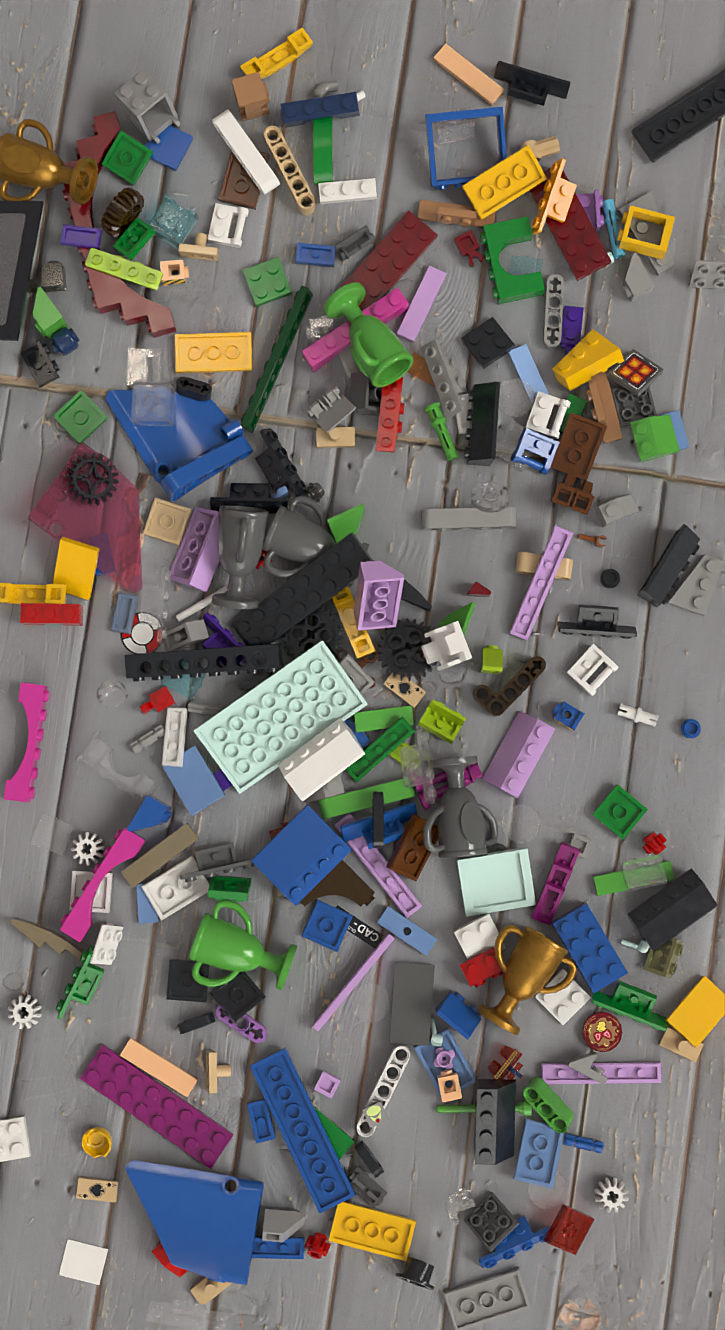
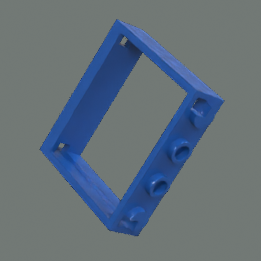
[425,107,507,190]

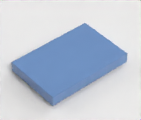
[162,745,225,816]
[414,1028,476,1099]
[513,1119,564,1189]

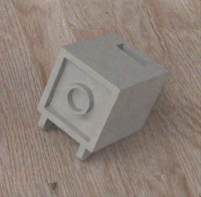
[114,68,181,144]

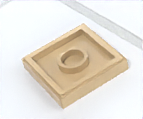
[143,497,192,546]

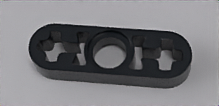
[372,792,384,848]

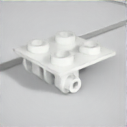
[90,922,123,965]

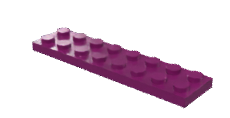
[80,1044,234,1169]

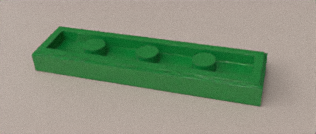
[345,717,415,783]

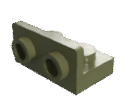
[643,938,684,978]

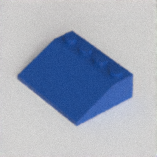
[251,804,352,906]

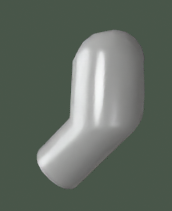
[313,81,338,98]

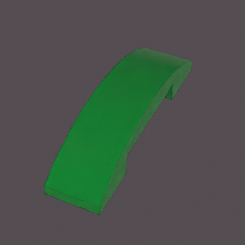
[313,118,333,185]

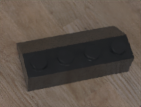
[464,381,500,466]
[637,524,700,607]
[627,868,718,952]
[474,1079,516,1165]

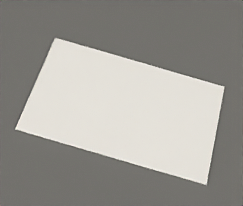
[59,1239,108,1285]

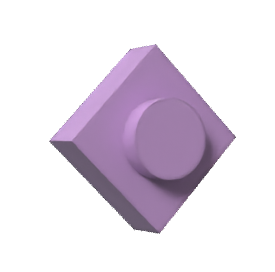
[314,1070,341,1099]

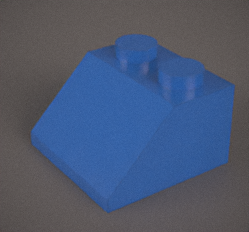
[126,795,172,832]
[435,991,482,1040]

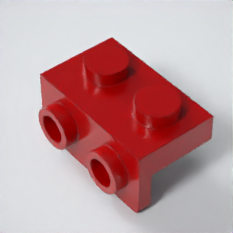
[460,947,503,988]

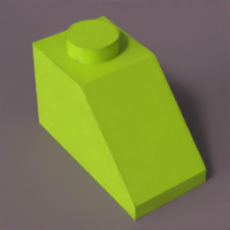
[480,645,503,675]

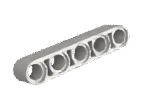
[421,507,517,531]

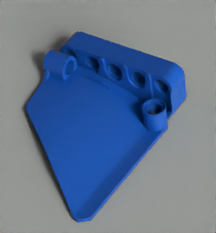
[106,390,253,501]
[126,1160,264,1285]

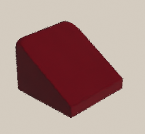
[466,582,492,597]

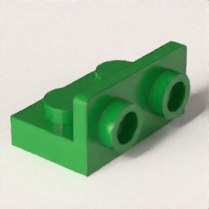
[113,217,156,261]

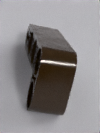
[472,656,546,717]

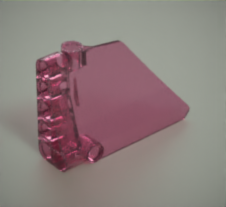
[27,442,142,592]

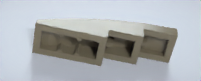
[121,823,199,888]
[10,918,84,961]

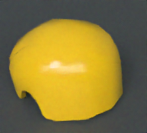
[82,1127,112,1158]

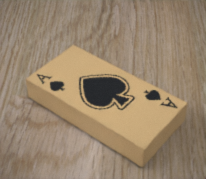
[383,672,426,708]
[76,1177,119,1203]

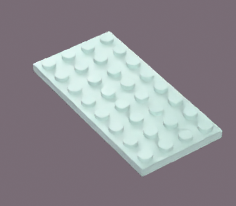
[194,640,368,794]

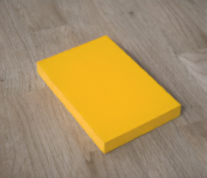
[53,537,100,600]
[665,976,725,1048]

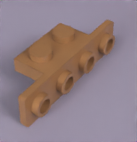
[418,200,496,227]
[587,371,623,443]

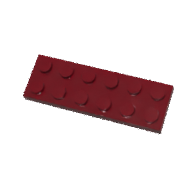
[529,168,612,281]
[339,211,438,311]

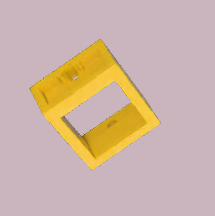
[617,205,675,260]

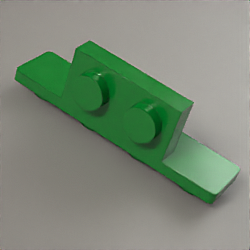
[56,945,104,1020]
[591,981,668,1031]

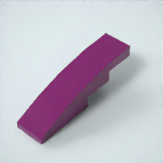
[531,842,580,925]

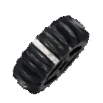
[65,453,119,506]

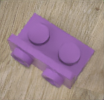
[576,190,604,233]

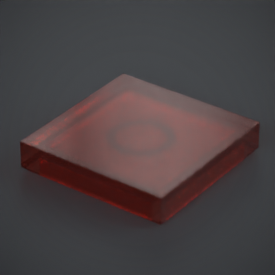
[544,1204,595,1255]

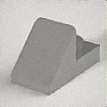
[566,1052,608,1085]

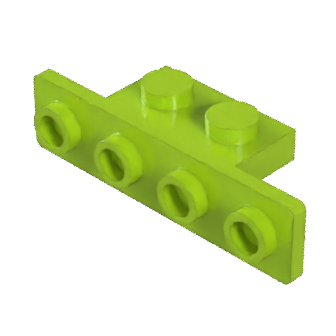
[85,248,163,291]

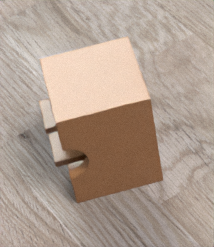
[231,72,270,122]

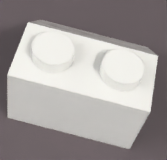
[453,913,506,960]

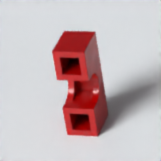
[20,603,83,626]

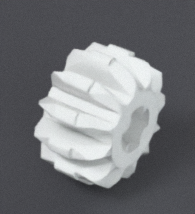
[71,832,105,866]
[8,995,42,1029]
[594,1177,629,1213]

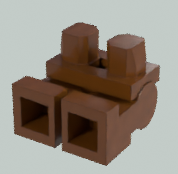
[551,473,595,515]

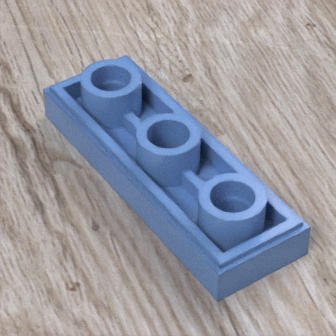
[377,906,437,956]

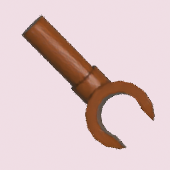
[579,534,607,548]

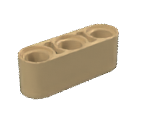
[515,552,573,580]

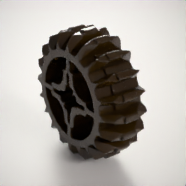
[101,187,144,238]

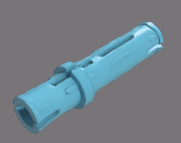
[603,199,625,259]

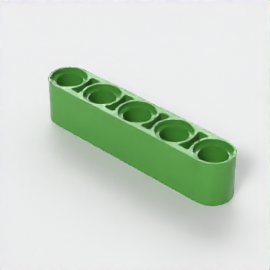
[318,777,416,819]

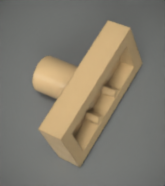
[179,233,219,261]
[316,427,355,448]
[658,1027,704,1062]
[206,1050,231,1094]
[190,1277,232,1306]

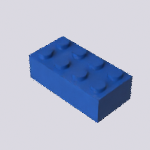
[551,902,628,993]

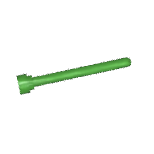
[436,1099,532,1116]

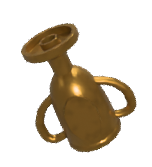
[0,119,98,204]
[477,925,577,1036]

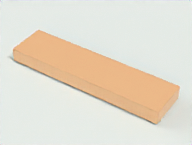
[434,43,504,106]
[120,1038,198,1097]

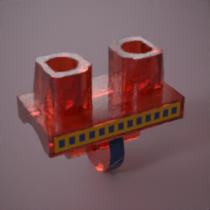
[488,1045,523,1079]

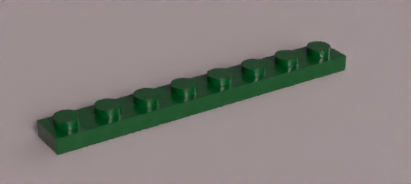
[241,285,313,433]

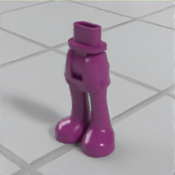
[411,763,483,810]

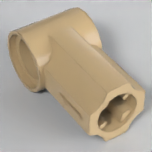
[519,136,560,162]

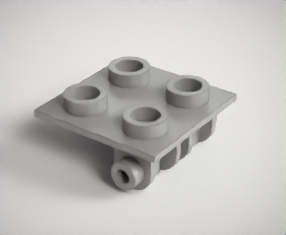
[689,260,725,289]
[307,386,356,433]

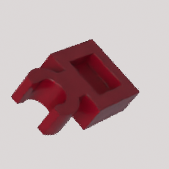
[454,230,483,267]

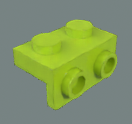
[418,699,466,744]

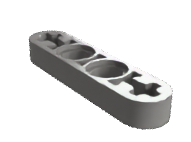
[543,274,564,350]

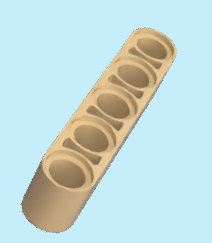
[264,126,315,216]

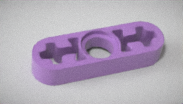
[216,1005,267,1043]

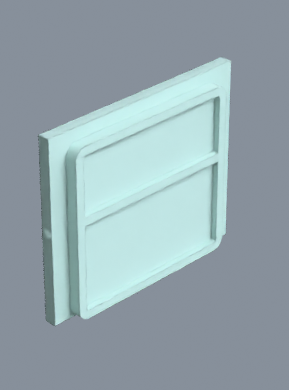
[457,848,536,917]

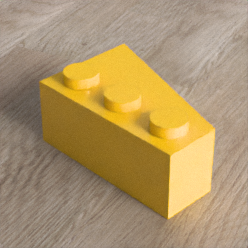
[552,329,624,391]

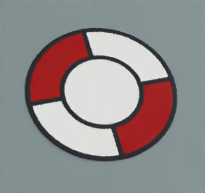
[121,612,164,654]

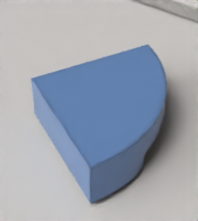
[269,486,289,498]

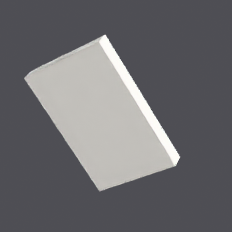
[141,856,210,921]

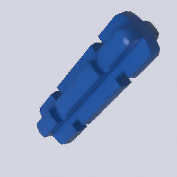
[564,1133,604,1153]

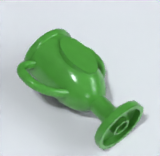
[323,282,414,387]
[189,899,297,991]

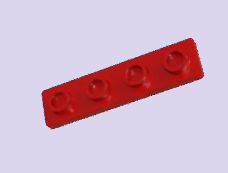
[376,377,405,453]

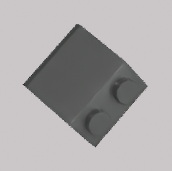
[349,371,383,416]

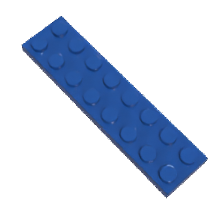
[250,1047,356,1214]

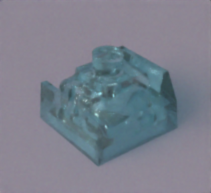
[148,195,199,249]

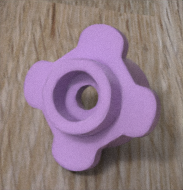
[433,1047,455,1070]

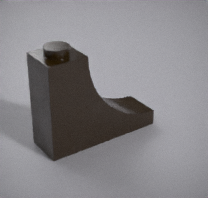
[300,859,375,907]

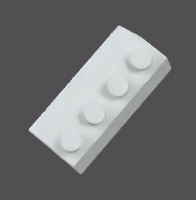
[278,718,365,801]

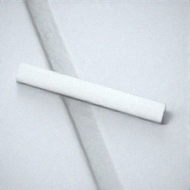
[176,586,228,622]

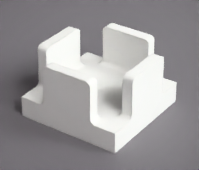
[421,621,472,671]

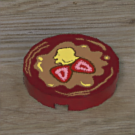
[582,1011,622,1052]

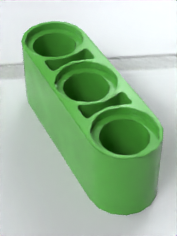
[523,1077,574,1133]

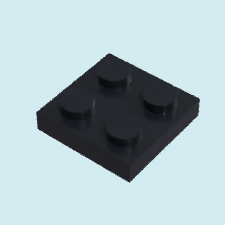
[461,317,515,369]
[166,959,209,1002]
[209,971,266,1024]

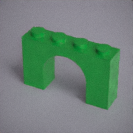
[480,216,545,305]

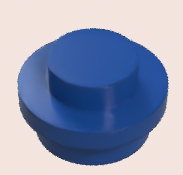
[681,719,701,738]

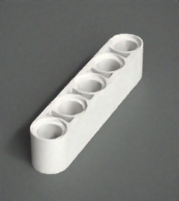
[212,109,280,195]
[357,1044,410,1137]

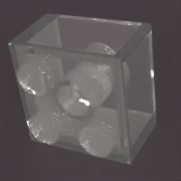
[131,382,176,426]

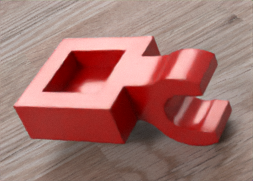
[139,686,176,714]

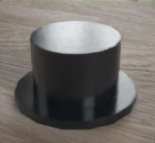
[395,1257,434,1290]

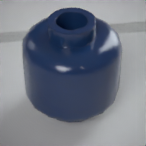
[50,327,80,356]

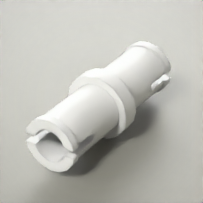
[617,703,659,727]

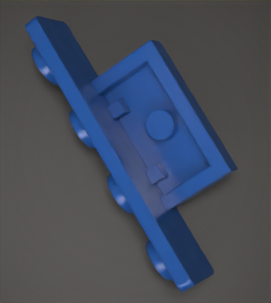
[340,802,417,849]
[478,1215,555,1268]

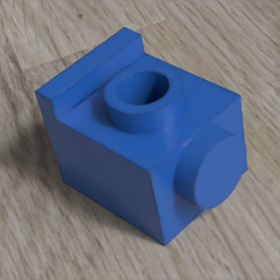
[552,701,585,731]

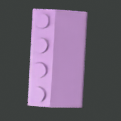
[167,507,220,592]
[354,561,404,630]
[482,711,555,798]

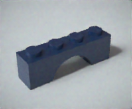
[280,92,360,128]

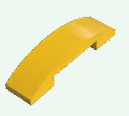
[240,27,313,79]
[0,583,66,604]
[332,586,375,659]

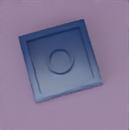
[145,125,193,171]
[302,899,353,952]

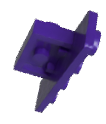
[202,612,260,674]

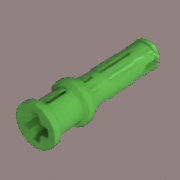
[424,402,459,461]

